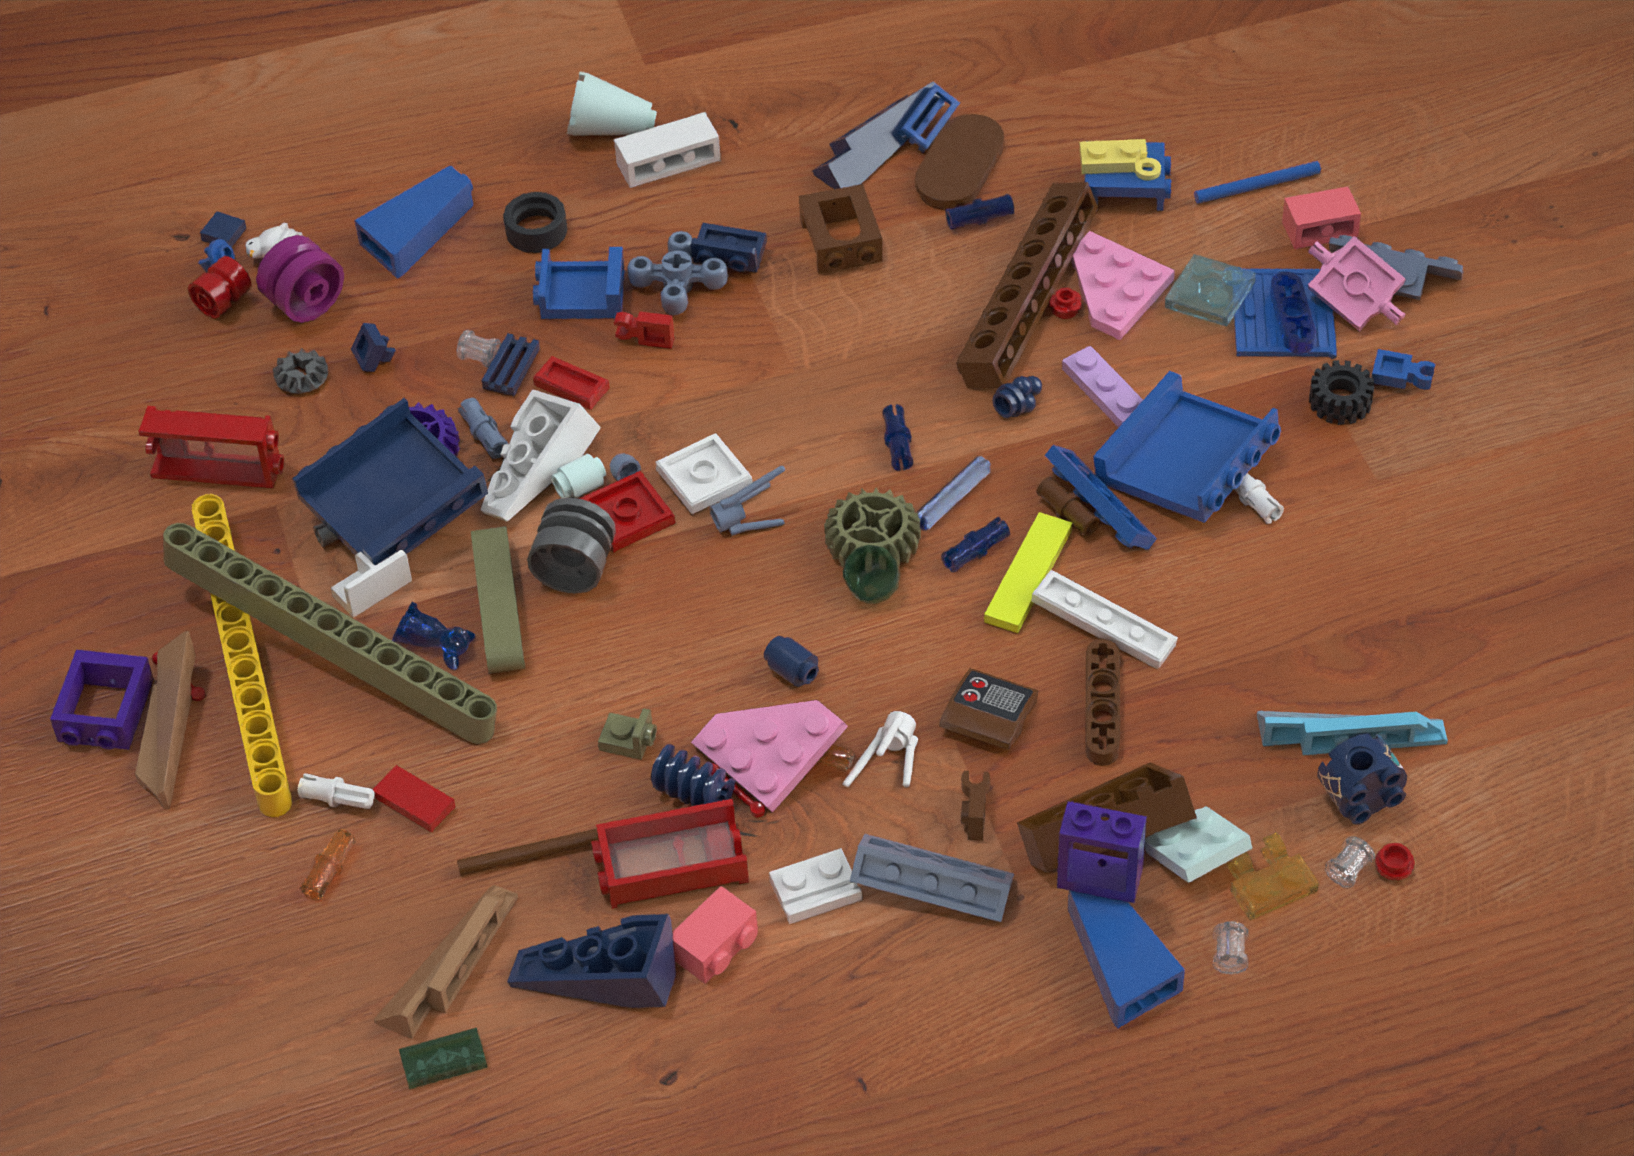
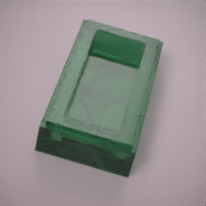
[399,1027,488,1089]

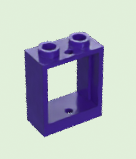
[50,649,154,750]
[1057,802,1146,903]

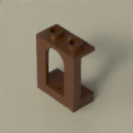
[799,184,883,274]

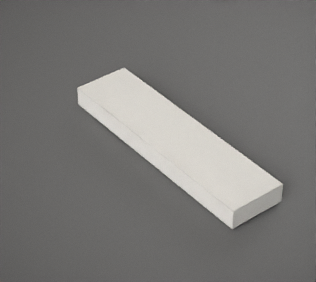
[1031,570,1178,669]

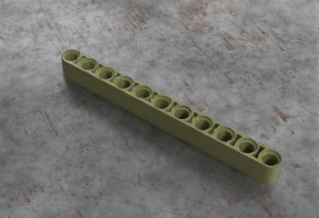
[163,523,497,744]

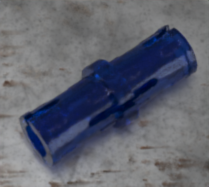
[945,194,1014,230]
[882,404,914,471]
[941,517,1010,573]

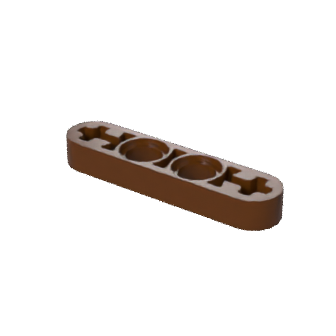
[1085,639,1120,766]

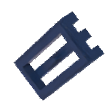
[481,333,540,396]

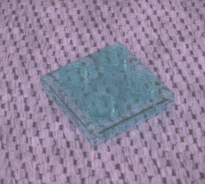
[1165,254,1256,326]

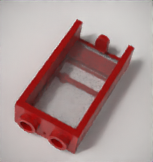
[138,406,284,488]
[591,799,749,909]

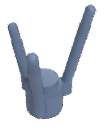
[709,466,785,536]

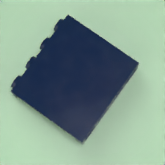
[292,398,488,566]

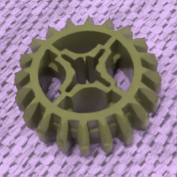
[824,487,921,576]

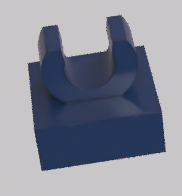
[351,323,396,372]

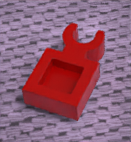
[614,311,675,349]

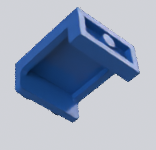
[1084,141,1171,211]
[533,247,625,319]

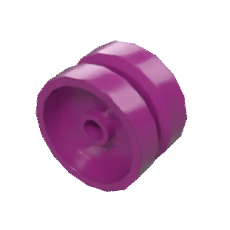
[256,235,344,323]

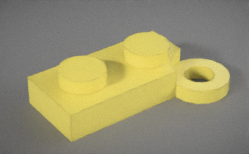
[1079,139,1161,181]

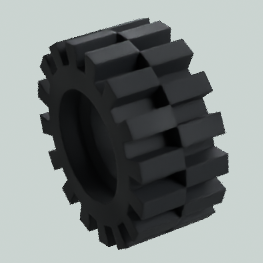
[1309,360,1374,425]

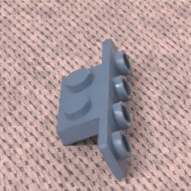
[1329,235,1463,300]

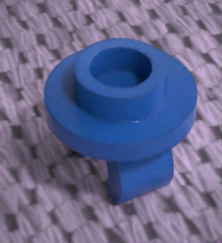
[198,239,235,272]

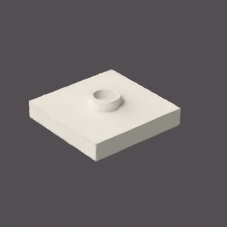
[656,433,752,514]

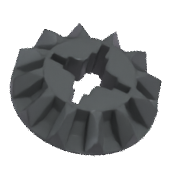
[273,348,328,393]

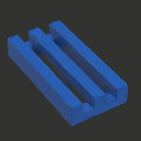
[898,83,960,153]

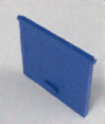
[1231,269,1337,359]

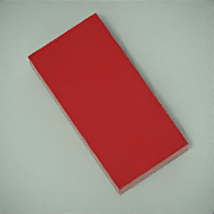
[533,356,610,410]
[372,765,456,833]

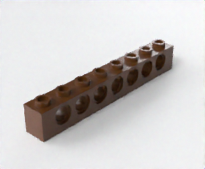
[956,182,1098,388]

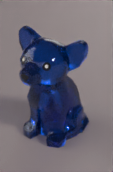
[392,602,475,670]

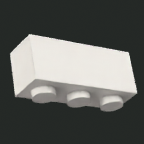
[614,112,721,188]

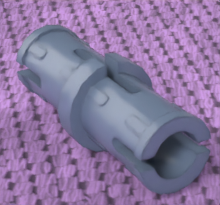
[458,398,509,459]

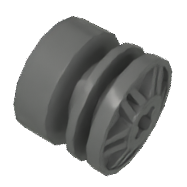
[527,497,616,594]

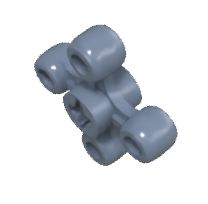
[628,231,728,315]

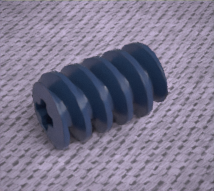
[650,743,736,806]

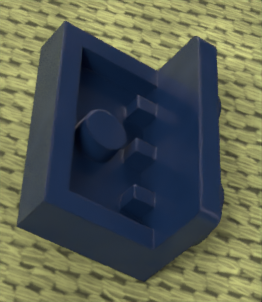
[690,223,767,273]

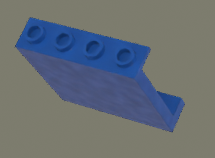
[1093,371,1281,523]

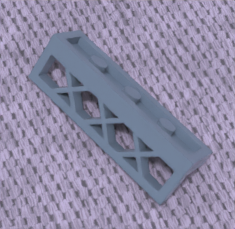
[850,834,1014,922]

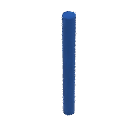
[1194,161,1321,204]

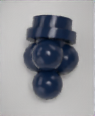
[992,376,1042,418]

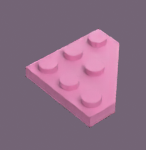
[1071,231,1175,340]
[691,700,848,812]

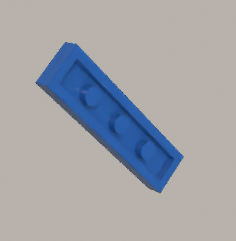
[1045,445,1157,550]

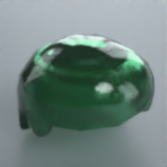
[843,544,901,604]

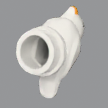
[246,223,303,259]

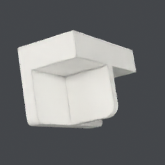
[331,550,412,618]

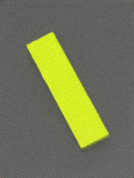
[984,512,1072,633]

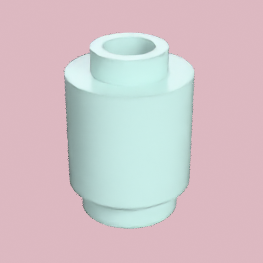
[551,454,607,498]

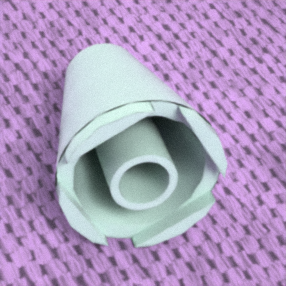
[567,72,657,136]

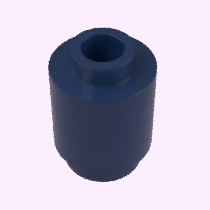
[764,636,819,687]

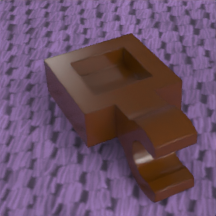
[961,771,990,841]

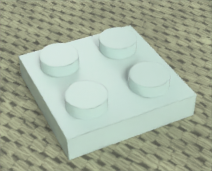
[1144,806,1252,883]

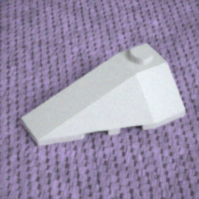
[480,390,601,522]

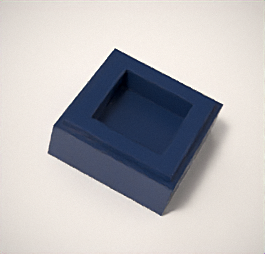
[200,211,247,247]

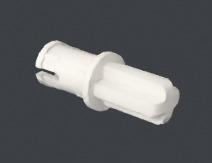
[298,773,375,809]

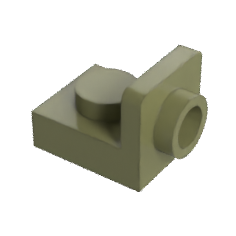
[598,708,657,760]

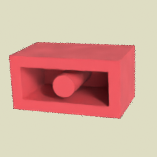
[1282,186,1361,249]
[672,886,758,983]

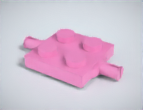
[1308,236,1405,331]

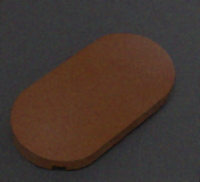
[915,114,1004,209]

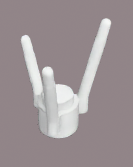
[843,711,918,787]

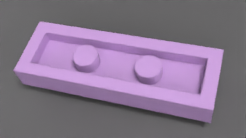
[1062,346,1143,428]

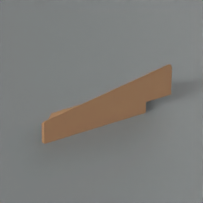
[135,631,196,809]
[374,885,518,1039]

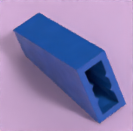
[355,165,474,279]
[1068,890,1185,1029]

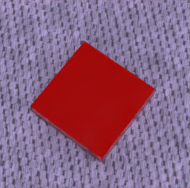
[579,470,676,552]

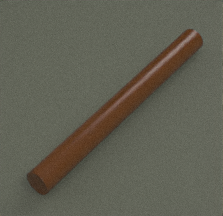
[457,829,598,875]

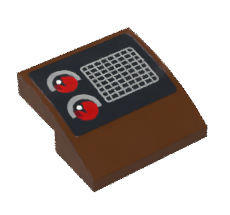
[939,668,1039,750]

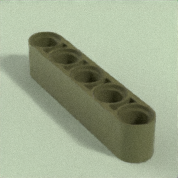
[471,526,525,674]

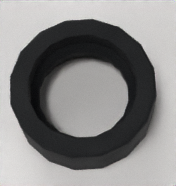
[503,192,568,253]

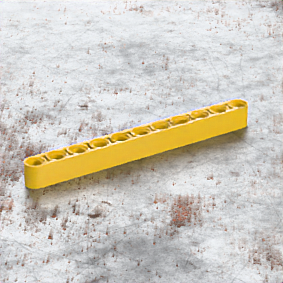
[192,494,292,817]

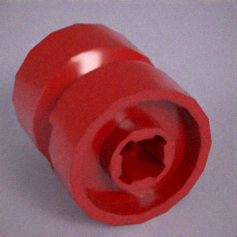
[187,256,252,319]

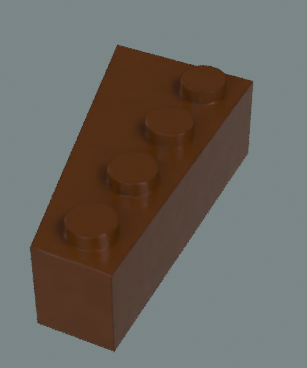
[1017,762,1197,873]

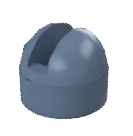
[610,453,641,481]

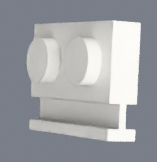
[769,848,862,924]

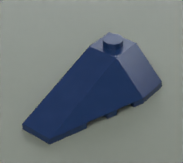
[507,914,676,1008]

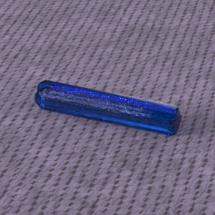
[916,456,991,531]

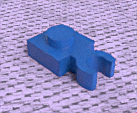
[1371,349,1435,390]

